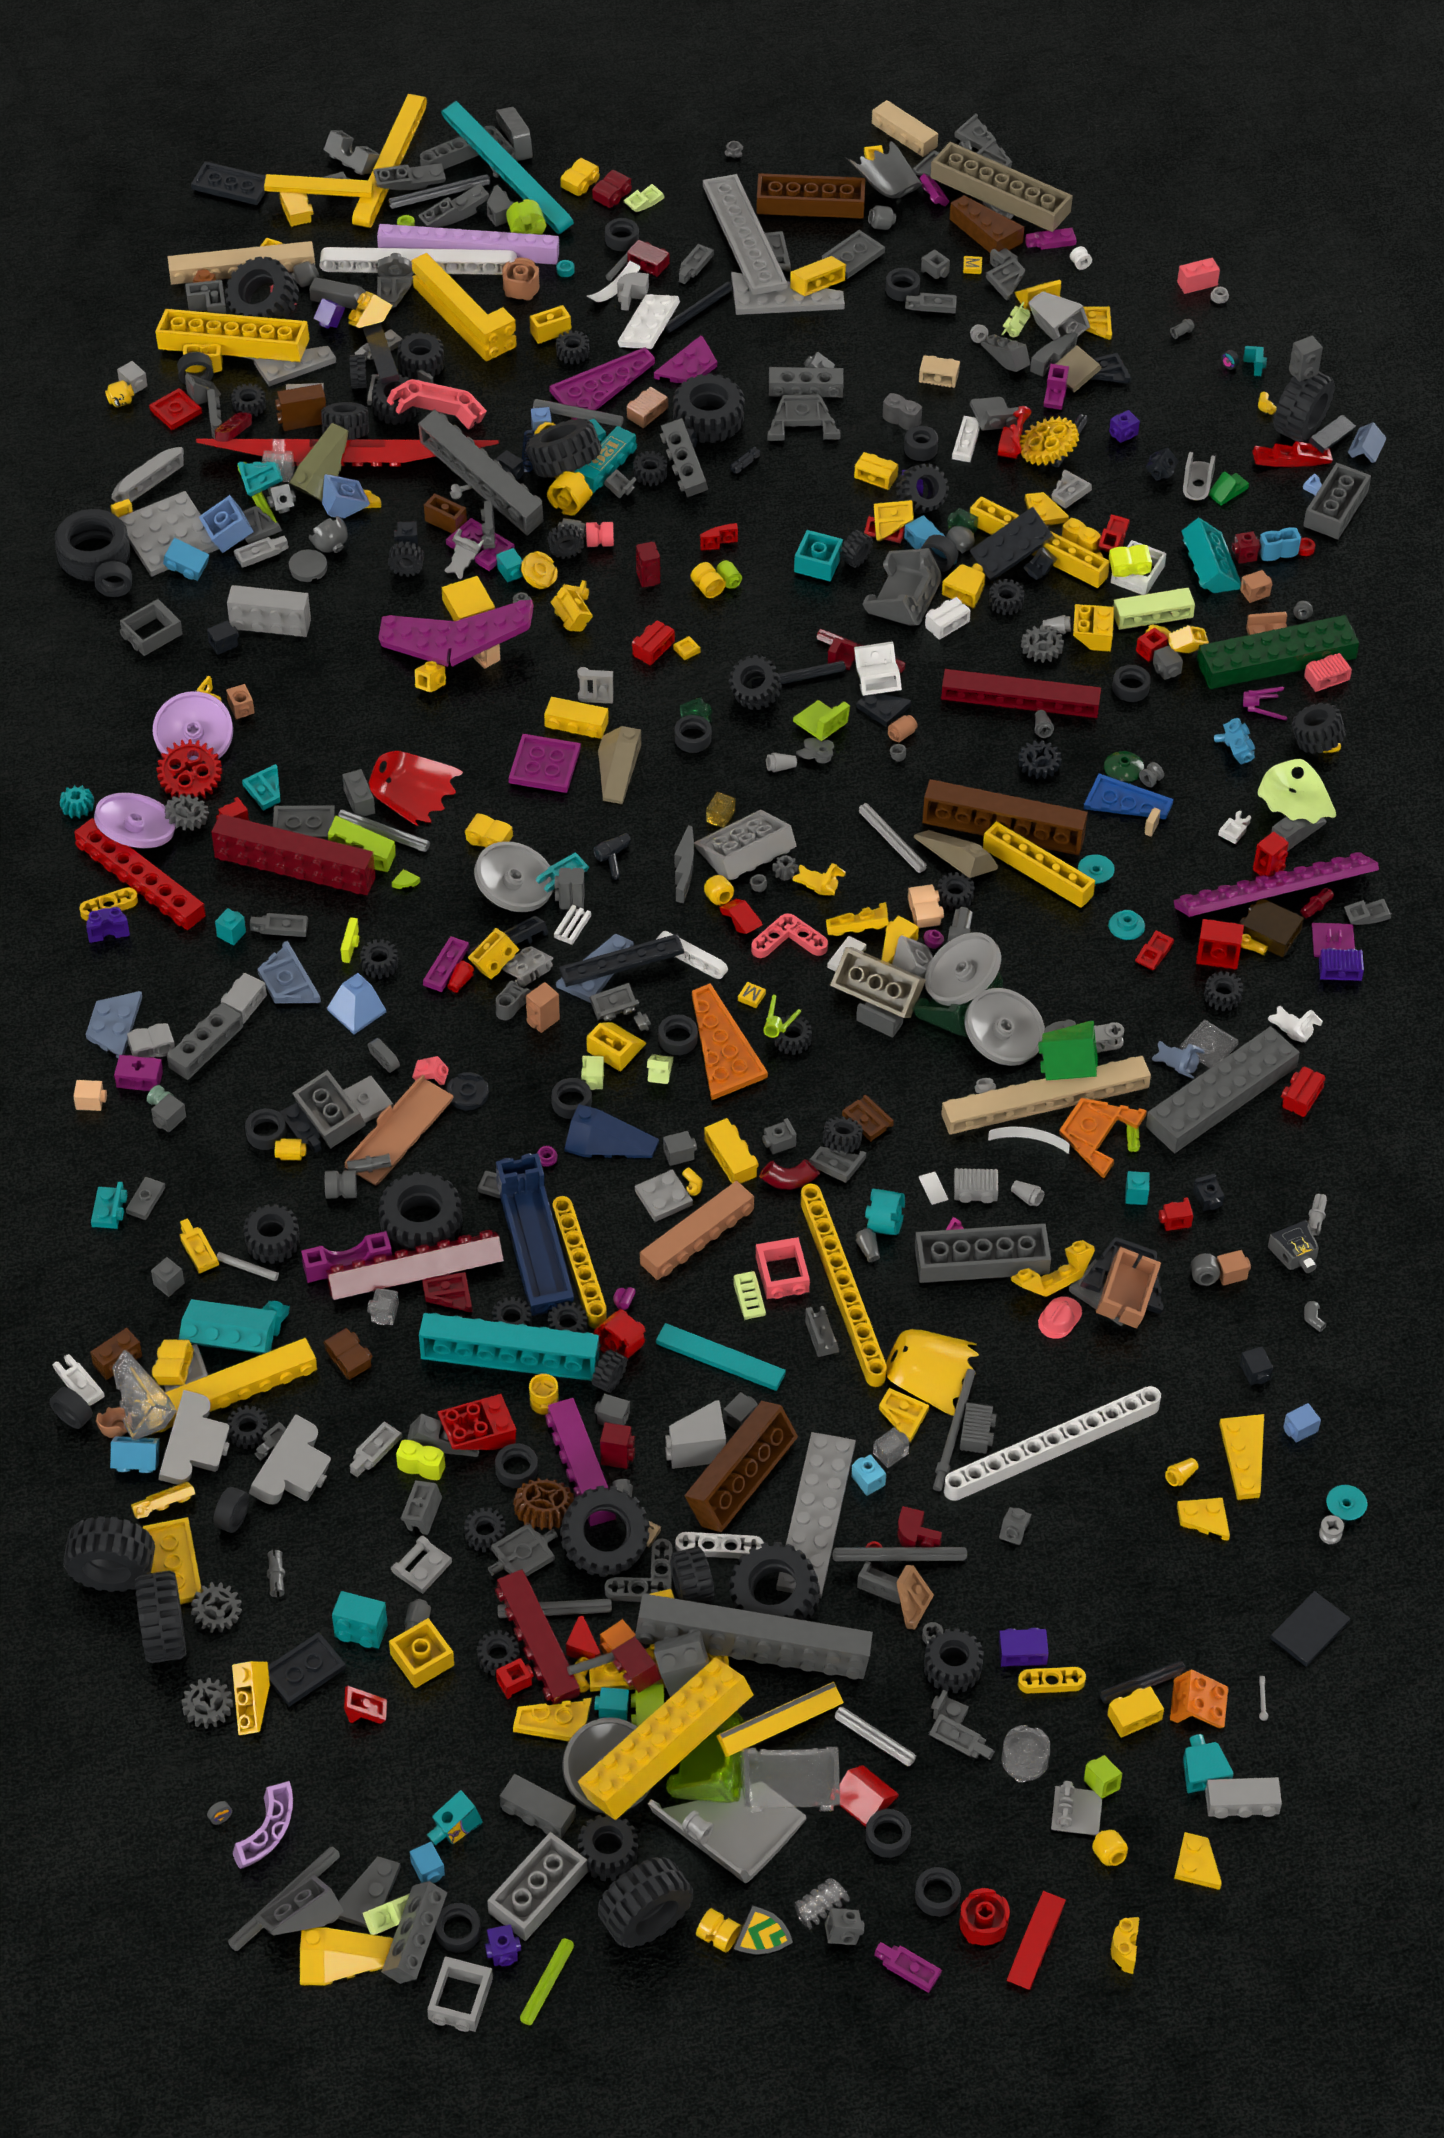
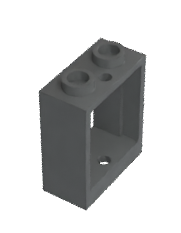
[120,599,182,656]

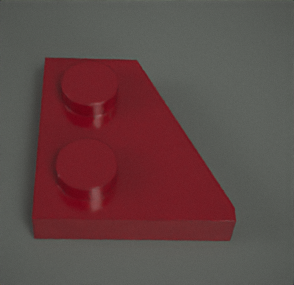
[422,1272,472,1312]

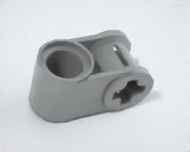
[1094,1023,1124,1053]

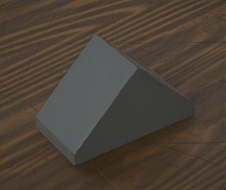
[185,373,221,405]

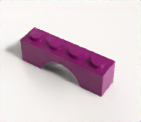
[301,1231,392,1283]

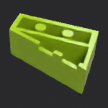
[328,816,396,872]

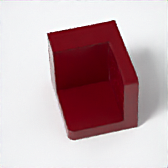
[828,637,857,670]

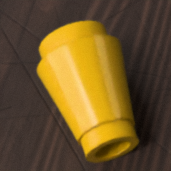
[1165,1458,1198,1486]

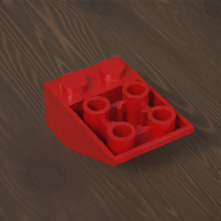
[438,1394,516,1450]

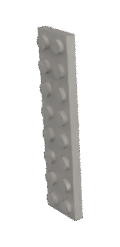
[776,1432,856,1598]

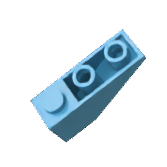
[904,515,957,564]

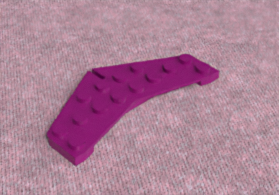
[379,599,534,667]

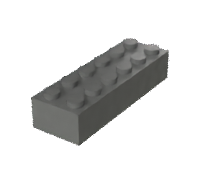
[915,1224,1051,1283]

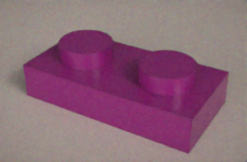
[919,173,950,206]

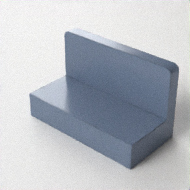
[1348,422,1386,463]

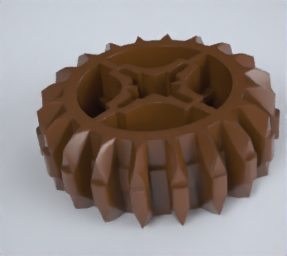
[514,1478,574,1531]

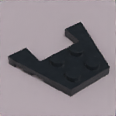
[1080,1237,1163,1314]

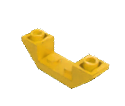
[1011,1240,1095,1297]

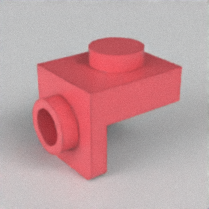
[412,1056,449,1085]

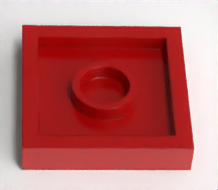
[149,388,202,430]

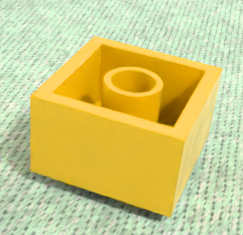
[389,1618,454,1688]

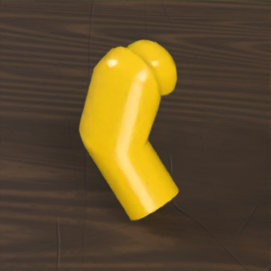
[1241,934,1268,955]

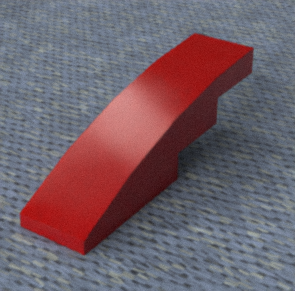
[1253,441,1333,467]
[1007,1891,1066,1990]

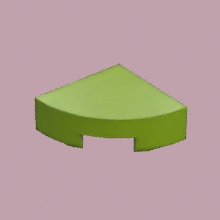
[392,869,420,889]

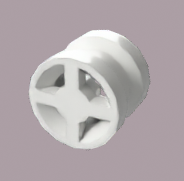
[1070,246,1092,270]

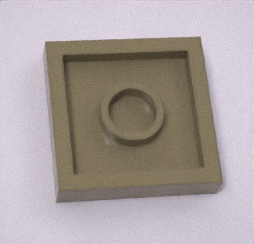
[1056,345,1102,392]

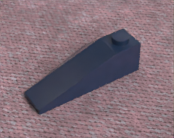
[565,1104,659,1158]

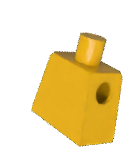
[942,564,985,608]

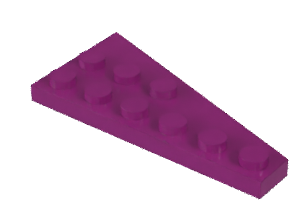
[550,347,655,420]

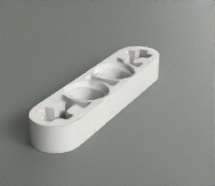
[657,931,728,979]
[675,1532,764,1559]

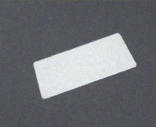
[919,1172,948,1205]

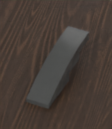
[675,825,694,903]

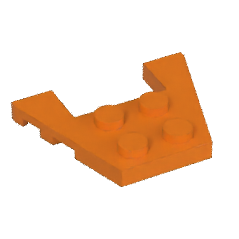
[1059,1098,1147,1178]

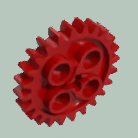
[157,739,222,799]

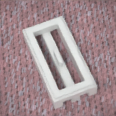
[554,905,591,945]

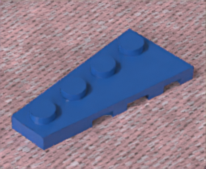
[1084,774,1173,819]

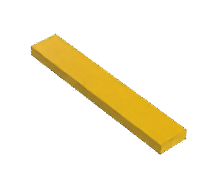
[264,174,373,198]

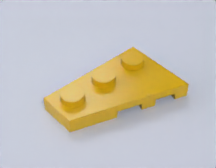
[826,902,889,936]
[513,1698,592,1741]

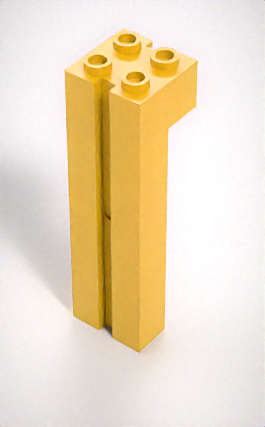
[412,253,516,361]

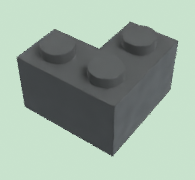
[185,280,226,314]

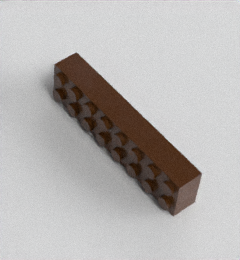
[923,779,1088,856]

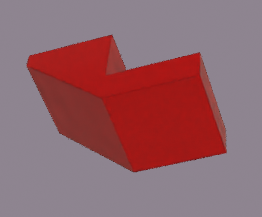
[719,899,763,934]

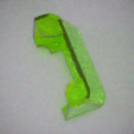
[667,1711,745,1803]

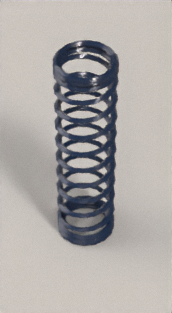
[522,430,534,472]

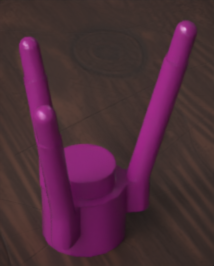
[1243,687,1287,720]

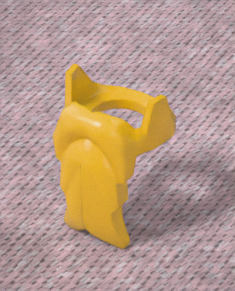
[793,863,846,896]

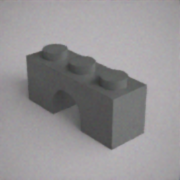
[324,130,380,175]

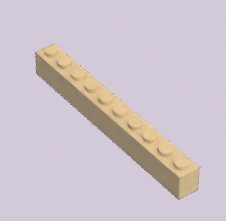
[941,1056,1151,1135]

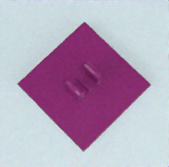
[1312,923,1355,957]

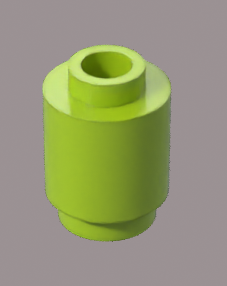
[716,560,742,589]

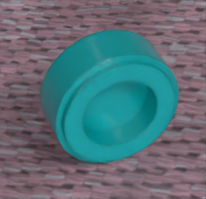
[556,260,575,277]

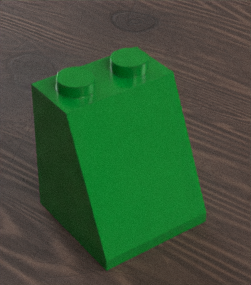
[1038,1021,1098,1081]

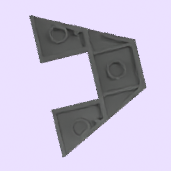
[913,114,1012,177]

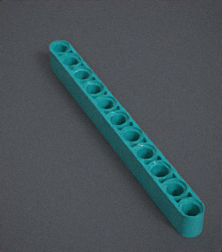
[441,101,574,234]

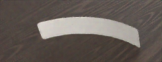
[587,261,640,302]
[988,1127,1070,1153]

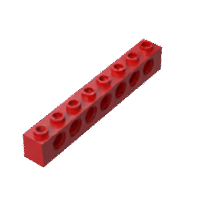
[74,818,205,930]

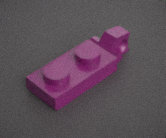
[1025,228,1076,250]
[875,1942,942,1993]

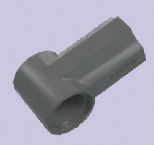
[948,907,973,942]

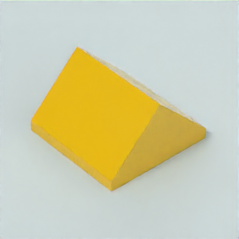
[1015,280,1061,311]

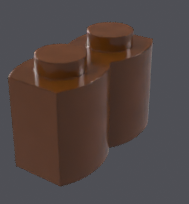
[324,1328,372,1380]

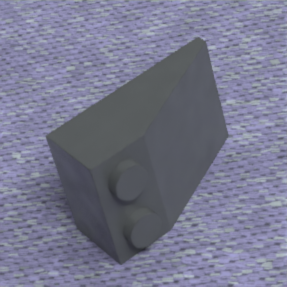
[654,1631,710,1697]
[254,1875,344,1935]

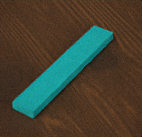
[656,1323,786,1391]

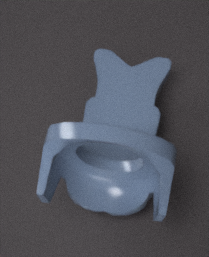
[1152,1041,1204,1079]

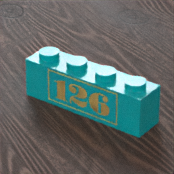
[575,426,637,493]

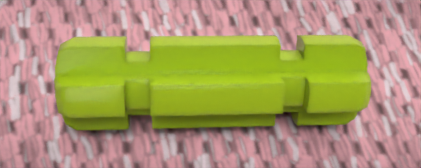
[1126,1124,1140,1152]

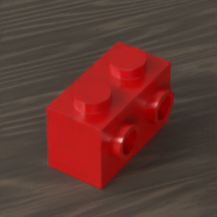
[1253,831,1289,877]

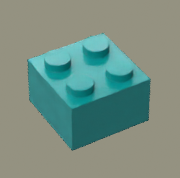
[794,530,843,581]
[332,1591,388,1649]

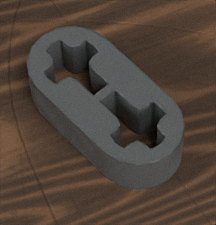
[368,1038,400,1073]

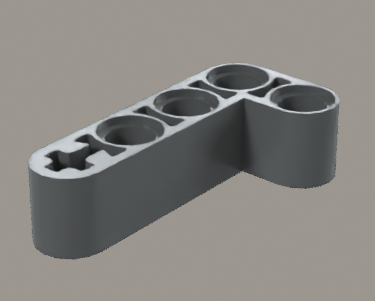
[496,107,533,161]

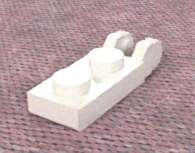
[53,1354,104,1406]

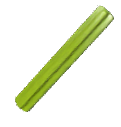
[520,1938,574,2025]

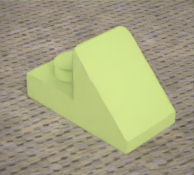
[647,1054,673,1084]

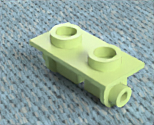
[1001,302,1030,338]

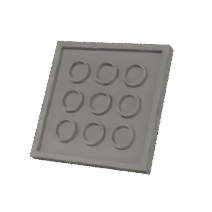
[119,491,219,577]

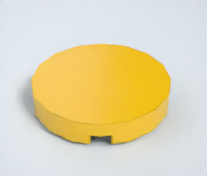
[521,551,558,589]

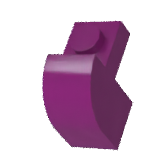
[1044,364,1069,410]

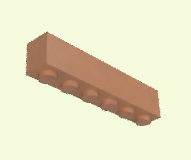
[640,1181,754,1280]

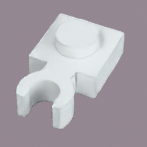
[1219,811,1251,844]

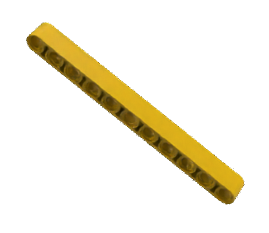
[352,94,427,228]
[801,1184,887,1387]

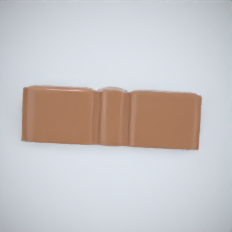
[345,1075,454,1186]

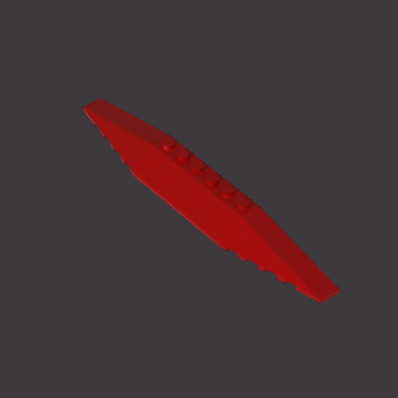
[196,439,499,466]

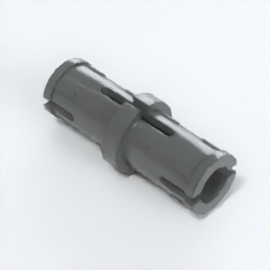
[347,1153,392,1173]
[267,1550,285,1597]

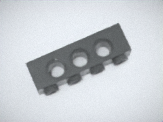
[769,367,843,397]
[660,418,708,497]
[167,1002,243,1080]
[381,1881,447,1983]

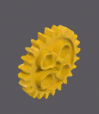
[1020,416,1079,466]

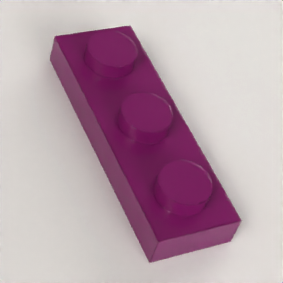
[423,936,469,992]

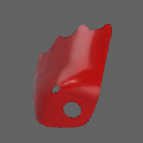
[369,751,463,826]

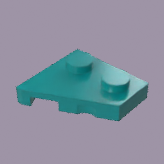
[238,462,283,497]
[242,764,280,811]

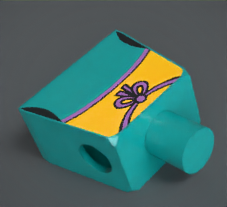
[427,1790,483,1845]

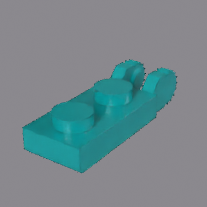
[536,852,589,892]

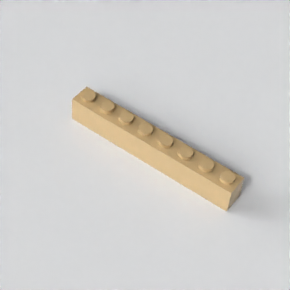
[168,241,315,285]

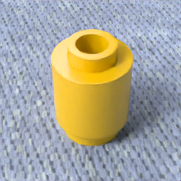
[275,1139,306,1160]

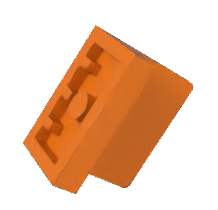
[1170,1669,1228,1729]

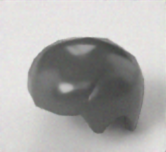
[946,526,975,554]

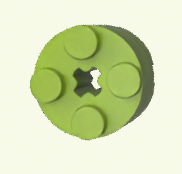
[506,199,546,235]

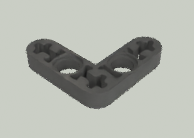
[605,1538,672,1602]

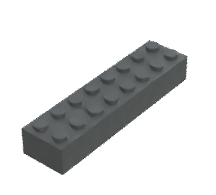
[418,409,543,536]
[1146,1026,1300,1153]

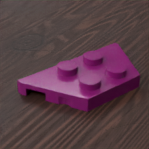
[654,336,717,383]

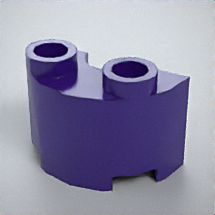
[86,907,130,943]

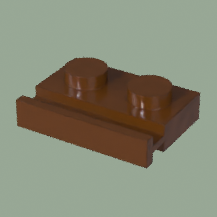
[842,1094,894,1142]

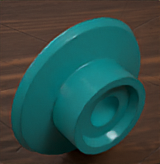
[1078,855,1114,884]
[1108,910,1145,940]
[1326,1485,1367,1520]

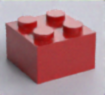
[1196,919,1244,969]

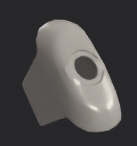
[1183,452,1215,500]

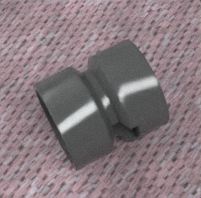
[325,1170,357,1199]

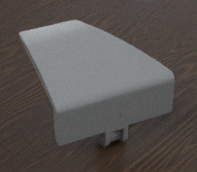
[648,1782,807,1883]

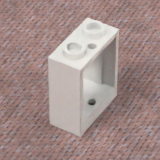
[1111,540,1166,595]

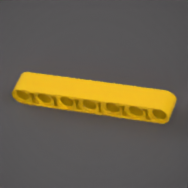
[553,1196,606,1329]

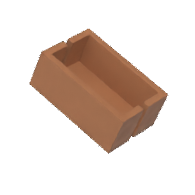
[1096,1247,1161,1328]

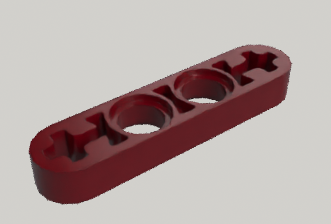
[215,412,252,442]

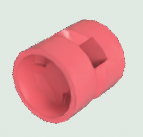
[586,522,614,547]

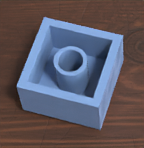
[199,495,254,553]

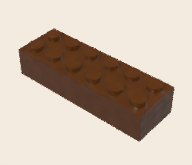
[756,173,865,218]
[684,1401,798,1532]

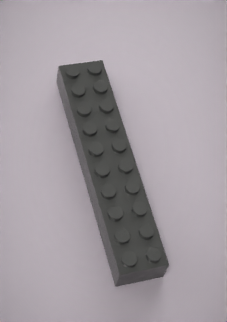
[635,1593,873,1679]

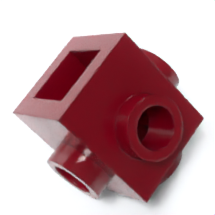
[1232,531,1261,564]

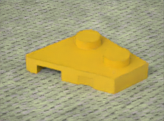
[1083,307,1112,340]
[1025,492,1069,525]
[879,1388,929,1443]
[1174,1832,1221,1890]

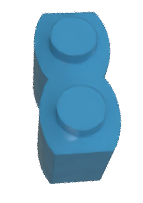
[1258,528,1301,561]

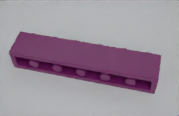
[545,1398,616,1527]

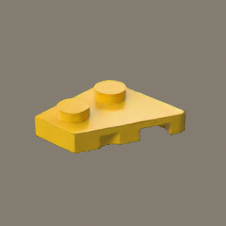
[874,500,914,541]
[1177,1498,1230,1540]

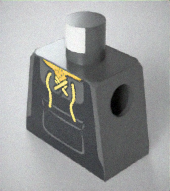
[1268,1220,1319,1273]

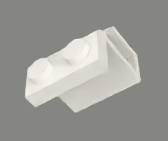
[854,642,902,696]

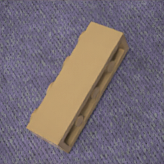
[872,100,938,157]

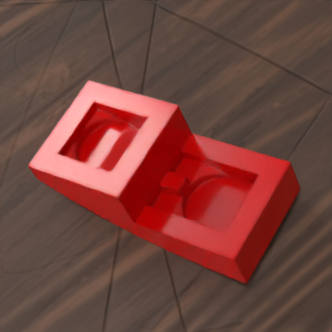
[1135,930,1174,970]

